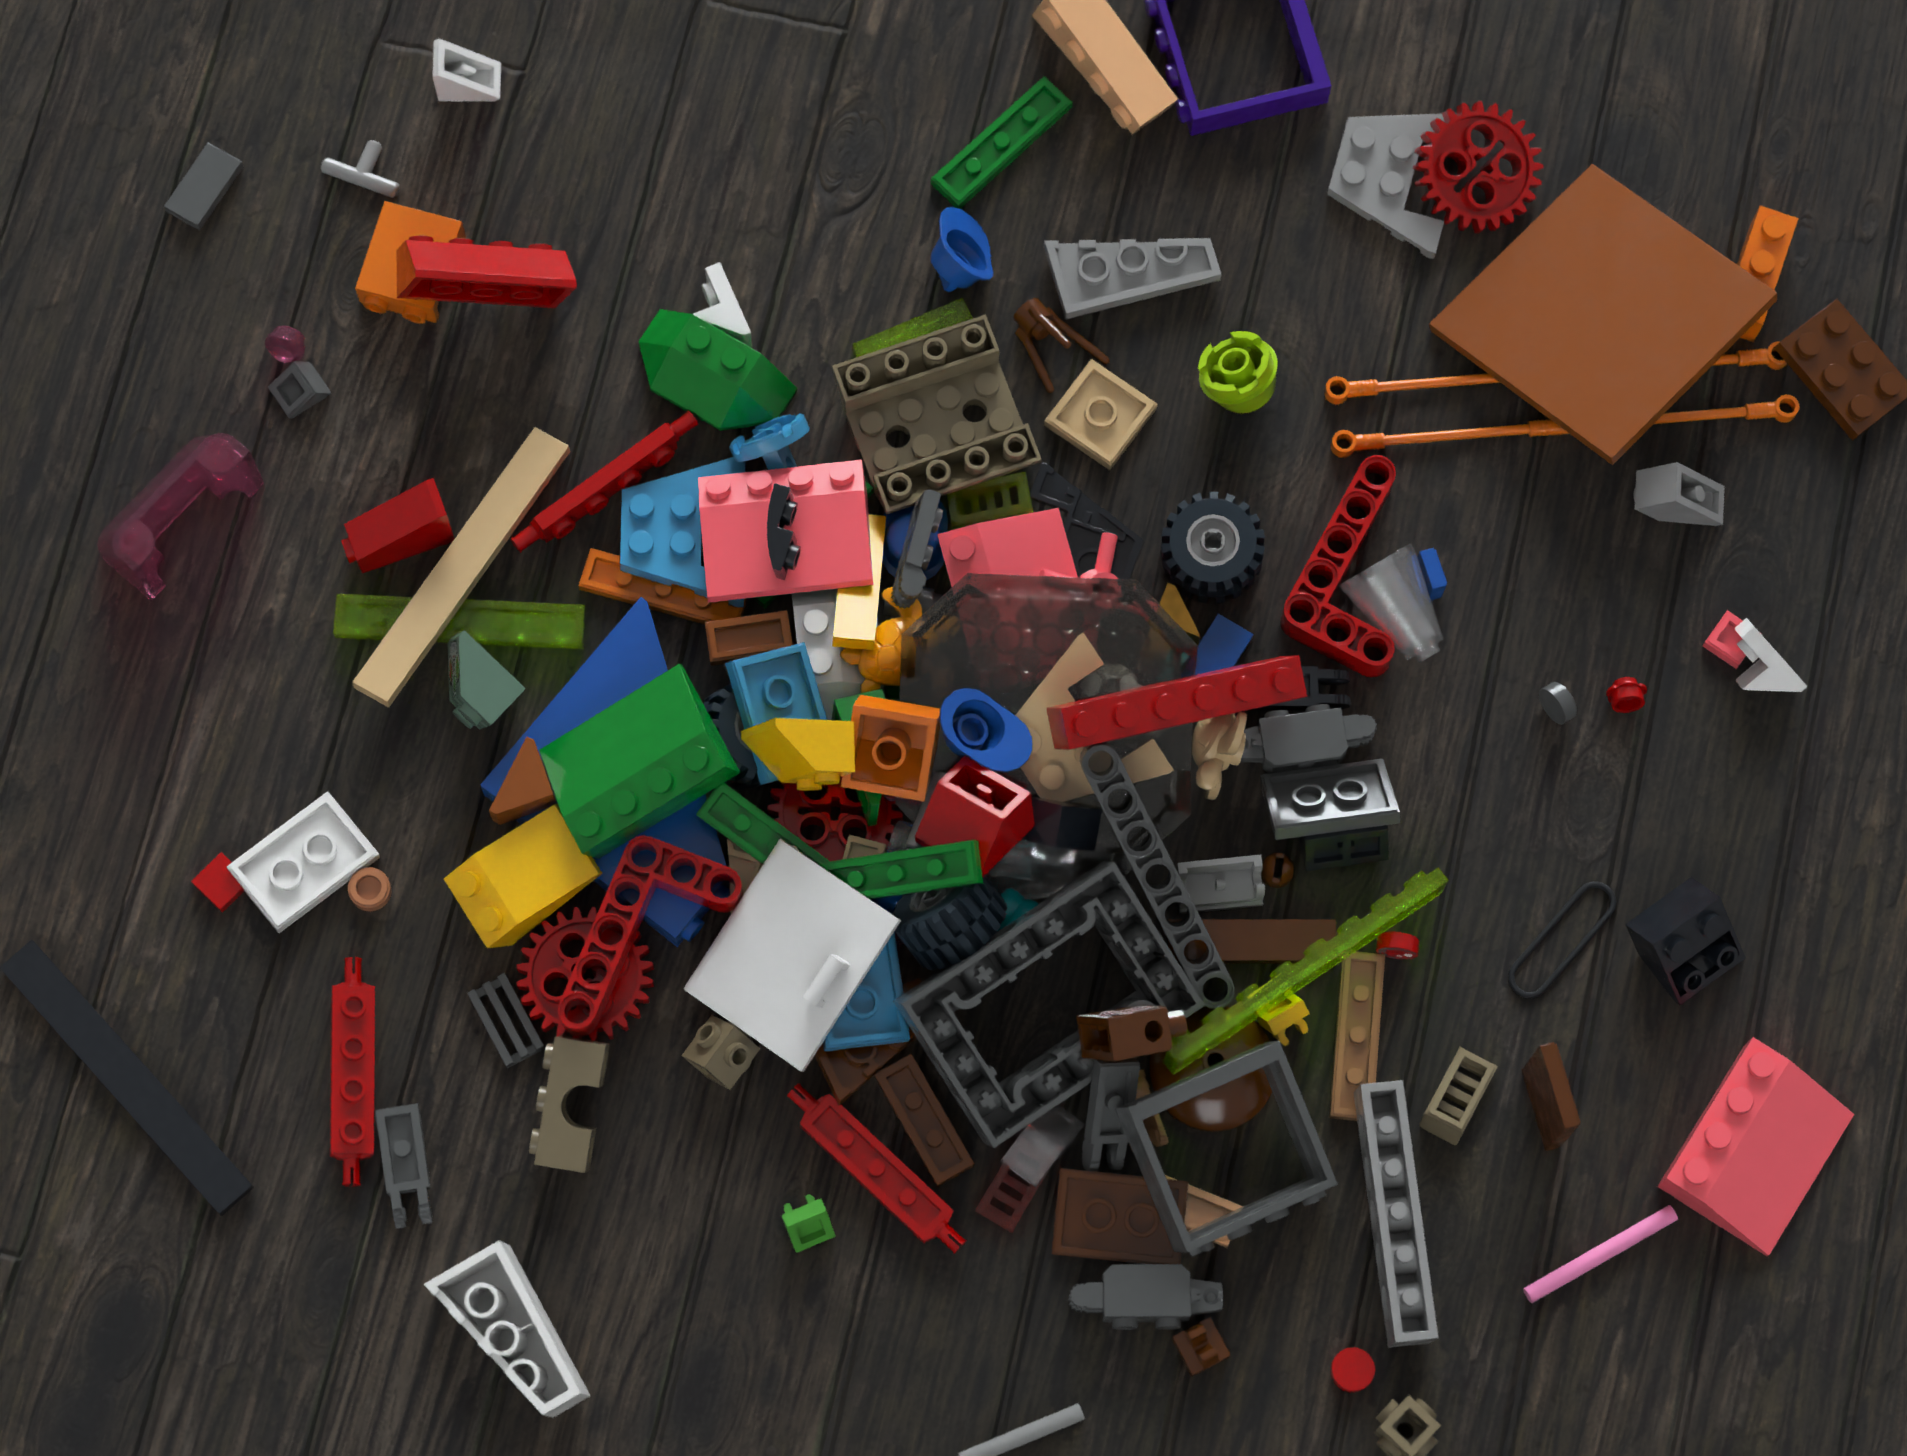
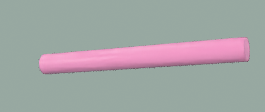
[1523,1205,1678,1303]

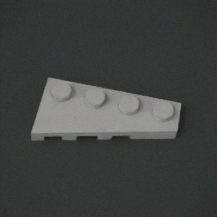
[1044,238,1222,319]

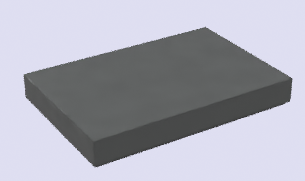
[1260,759,1400,840]

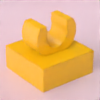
[1253,990,1310,1046]

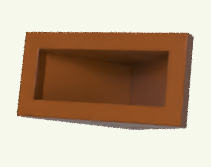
[489,736,556,825]

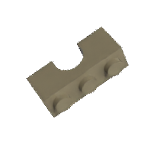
[529,1035,610,1173]

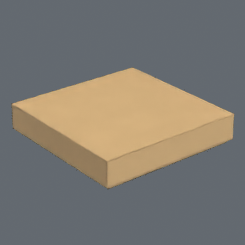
[1044,359,1158,470]

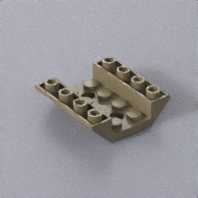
[832,314,1042,514]

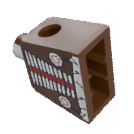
[1077,1005,1187,1061]

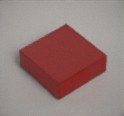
[191,852,244,913]

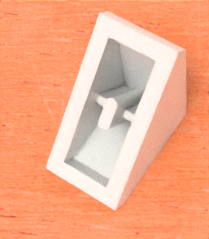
[433,39,501,101]

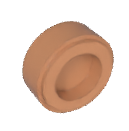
[348,867,392,912]

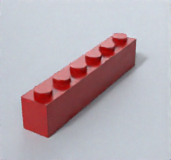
[1046,655,1307,750]

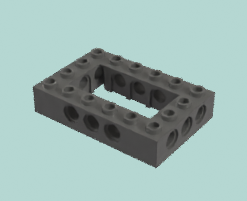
[893,861,1205,1148]

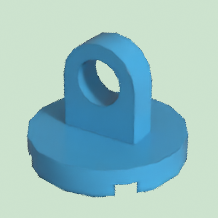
[730,413,810,470]

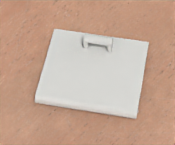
[684,838,901,1072]

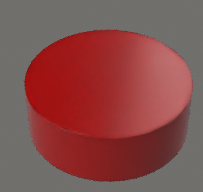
[1330,1347,1375,1393]

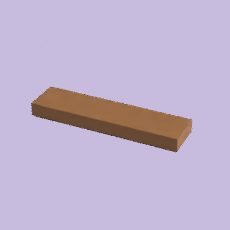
[1329,950,1385,1121]

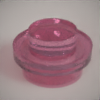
[265,326,306,362]

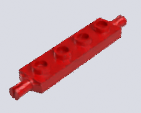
[510,411,698,553]
[330,957,375,1187]
[787,1083,967,1254]

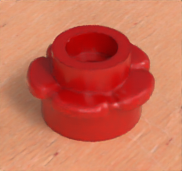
[1606,677,1647,713]

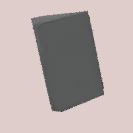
[268,361,331,419]

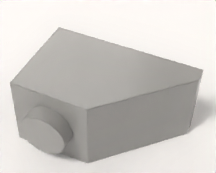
[1634,462,1724,526]

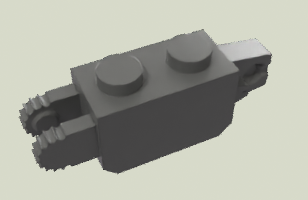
[1240,704,1377,774]
[1068,1264,1223,1330]

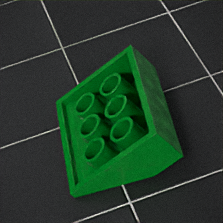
[539,663,741,859]

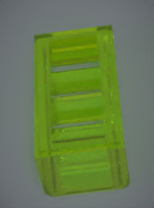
[947,471,1033,530]

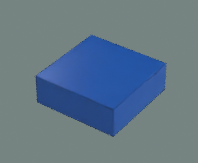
[1415,548,1447,601]

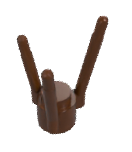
[1013,298,1110,393]

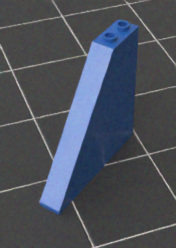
[480,597,730,948]

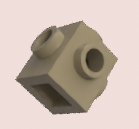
[682,1015,760,1090]
[1374,1395,1441,1456]

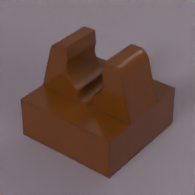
[1171,1317,1231,1377]

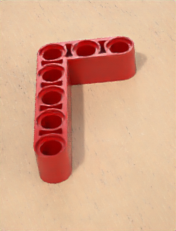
[1280,455,1396,677]
[558,835,743,1037]

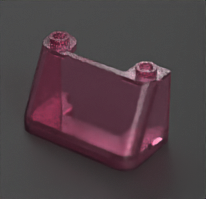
[97,433,264,601]

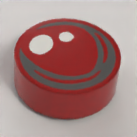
[1376,932,1419,959]

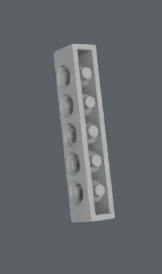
[1353,1080,1438,1348]

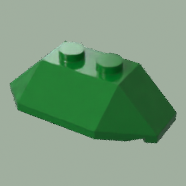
[638,309,798,431]

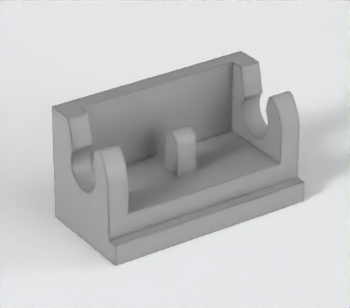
[1176,855,1265,914]

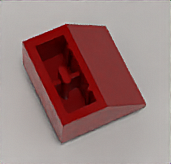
[915,756,1035,877]

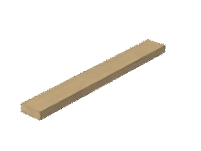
[352,427,570,708]

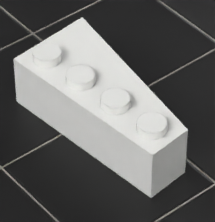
[424,1241,590,1418]

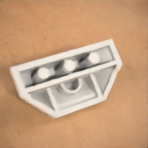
[792,589,884,720]

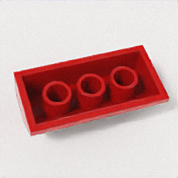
[397,235,577,308]

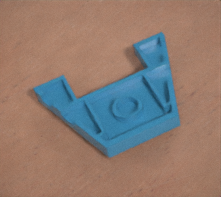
[620,457,745,607]

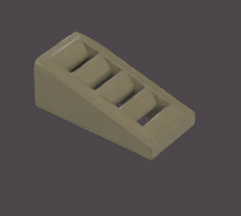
[1419,1047,1498,1145]

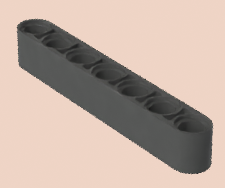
[1080,742,1235,1009]

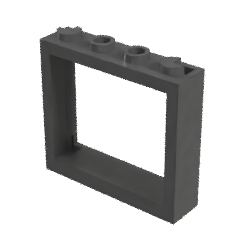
[1115,1041,1338,1257]

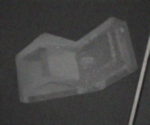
[1001,1105,1085,1188]

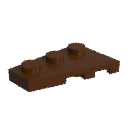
[815,978,921,1106]

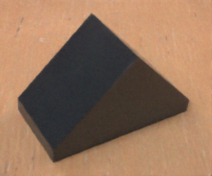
[1022,796,1102,851]

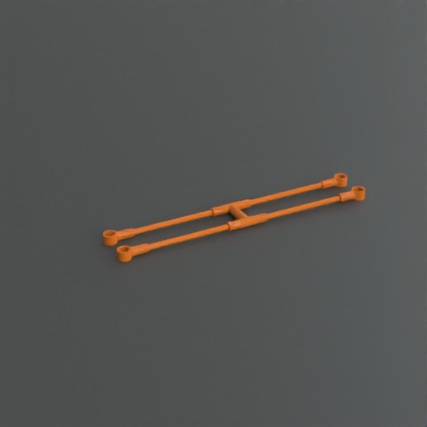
[1324,341,1799,458]

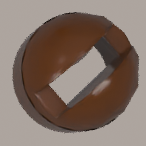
[1261,853,1294,888]

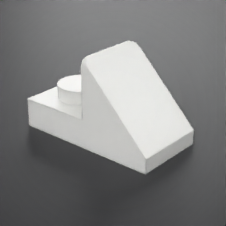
[693,262,752,347]
[1734,618,1807,692]

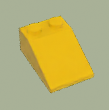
[444,804,602,948]

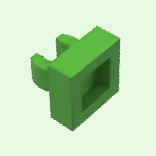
[781,1194,836,1253]

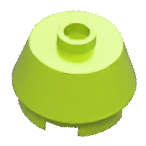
[1198,331,1278,413]

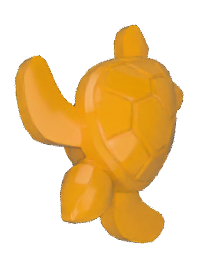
[840,587,961,700]

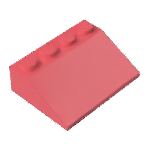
[698,460,874,603]
[937,508,1102,697]
[1657,1037,1854,1257]

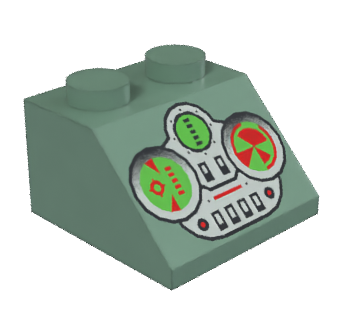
[448,630,526,730]

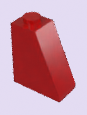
[341,478,455,574]

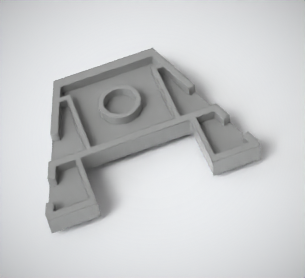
[1327,113,1457,259]

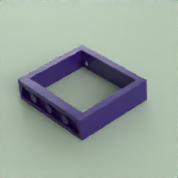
[1144,0,1332,136]

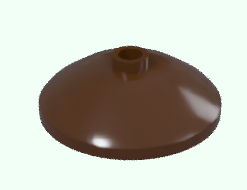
[1149,1006,1272,1132]

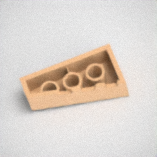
[1032,0,1178,135]

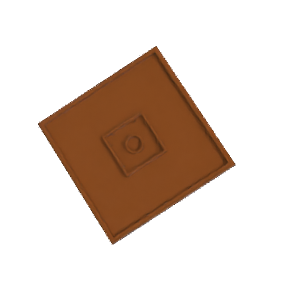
[1429,164,1777,465]

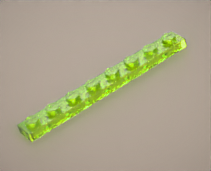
[1163,867,1449,1075]

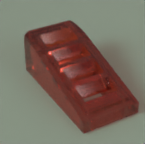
[975,1135,1057,1233]

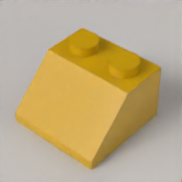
[741,718,855,791]

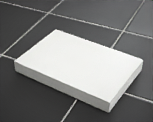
[226,791,380,933]

